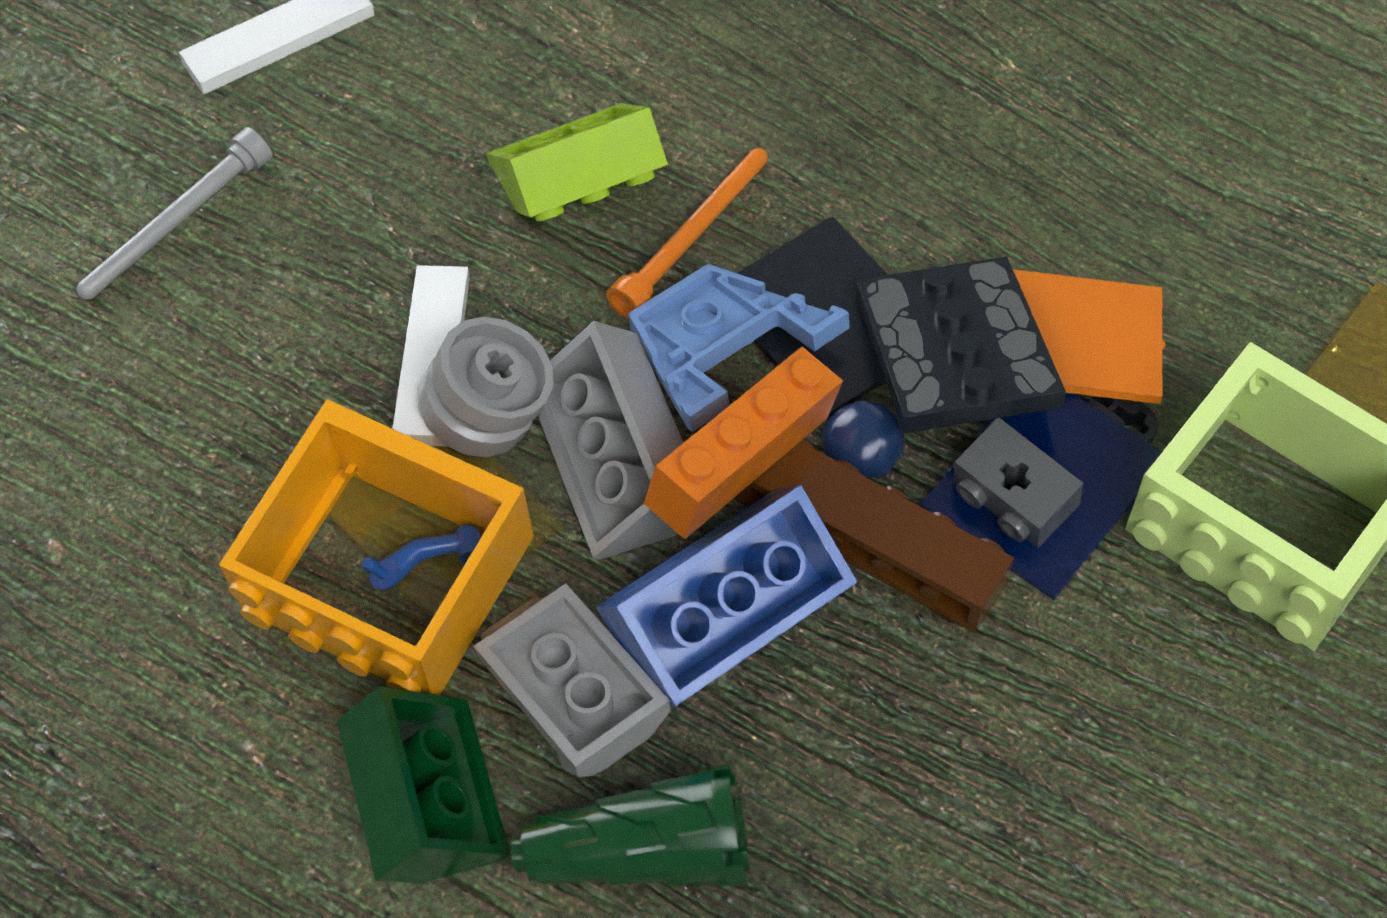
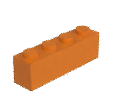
[644,347,843,539]

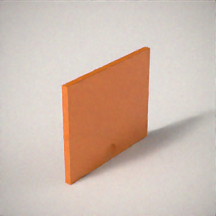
[1013,269,1165,404]

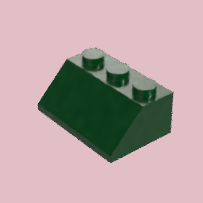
[336,686,511,884]

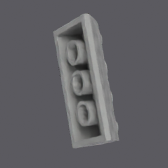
[538,321,684,560]

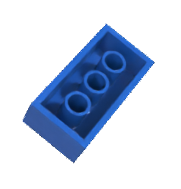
[596,485,857,706]

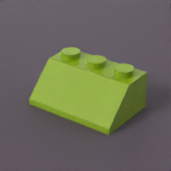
[486,103,668,221]

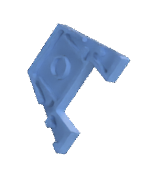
[628,264,850,432]

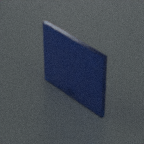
[921,393,1162,600]

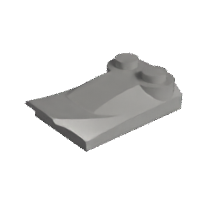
[474,583,671,777]

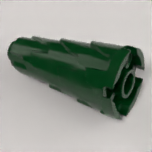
[511,763,749,888]

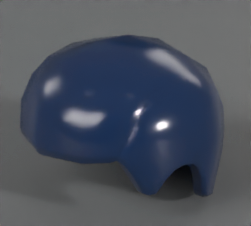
[822,400,905,479]

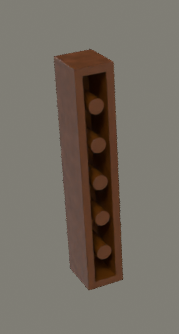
[729,403,1014,633]

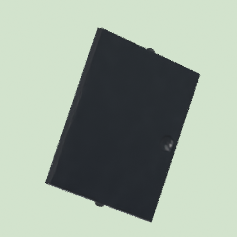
[737,216,888,420]

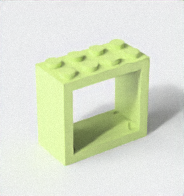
[1125,342,1387,651]

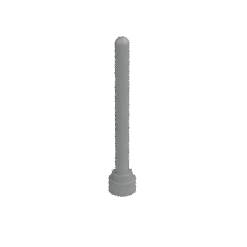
[77,127,273,300]

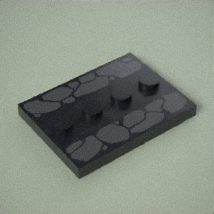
[856,256,1066,433]

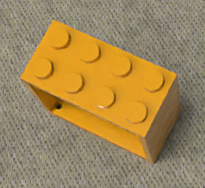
[219,399,534,695]

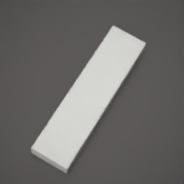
[179,0,374,95]
[392,265,470,446]

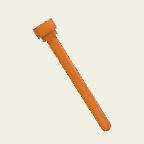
[606,148,768,319]

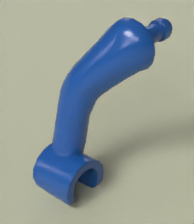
[362,525,483,590]

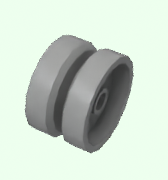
[417,317,554,458]

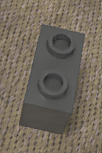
[954,418,1083,550]

